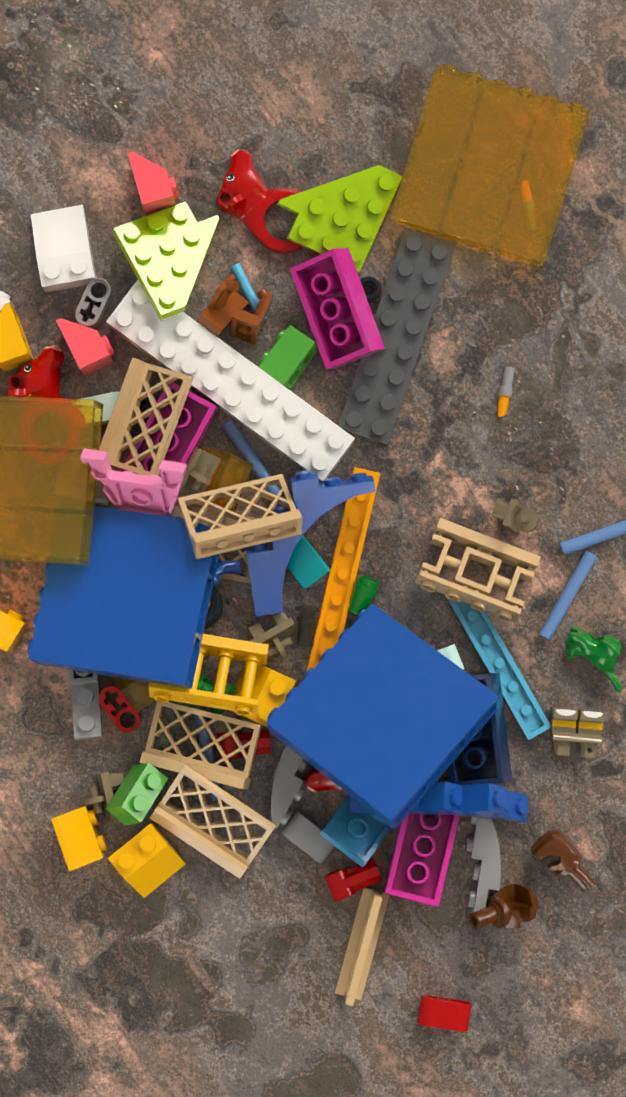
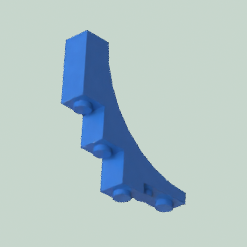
[245,470,375,616]
[349,782,529,823]

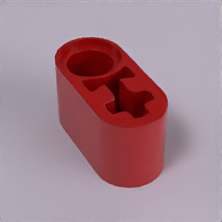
[99,686,142,732]
[417,995,472,1032]

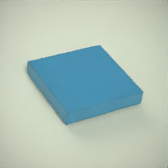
[319,794,391,867]

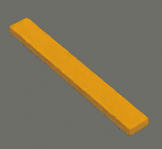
[307,467,380,671]

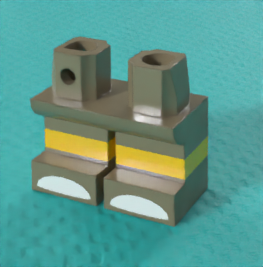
[550,707,605,758]

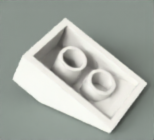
[31,205,97,293]

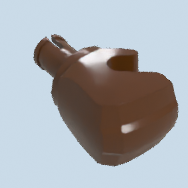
[530,830,596,893]
[468,883,538,930]

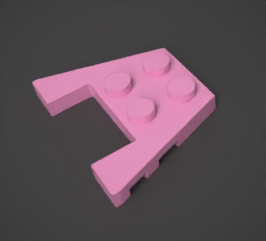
[80,449,187,517]

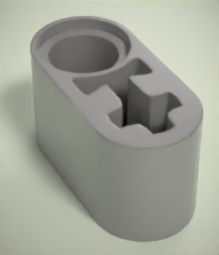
[75,278,113,329]
[281,811,335,864]

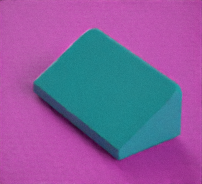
[287,535,330,589]

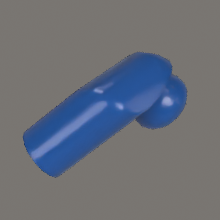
[213,560,241,585]

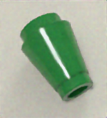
[348,574,380,615]

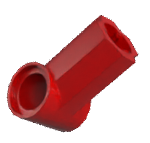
[217,730,271,760]
[324,858,383,902]

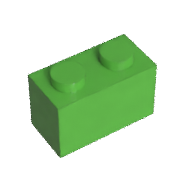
[259,325,319,390]
[106,762,168,825]

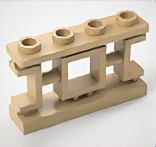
[415,518,541,622]

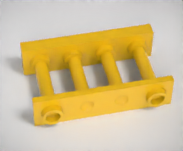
[149,634,269,716]

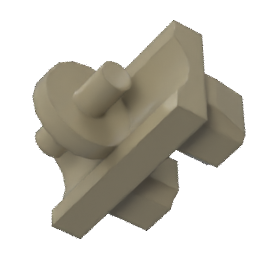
[179,447,221,496]
[492,499,539,535]
[247,612,299,658]
[84,772,124,822]

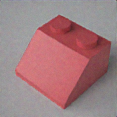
[128,152,179,216]
[56,318,115,376]

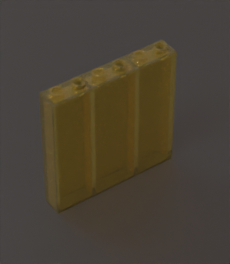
[390,64,590,267]
[0,396,104,566]

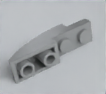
[69,669,102,741]
[271,746,307,828]
[466,816,501,912]

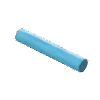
[230,263,268,321]

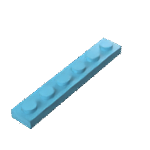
[447,599,552,740]

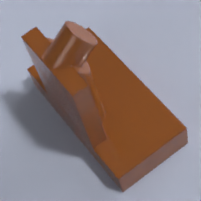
[197,274,249,337]
[230,288,273,345]

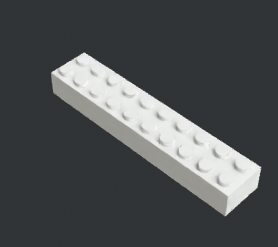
[106,280,355,483]

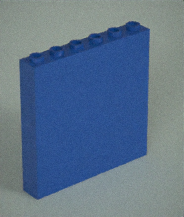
[27,501,219,689]
[266,603,500,830]

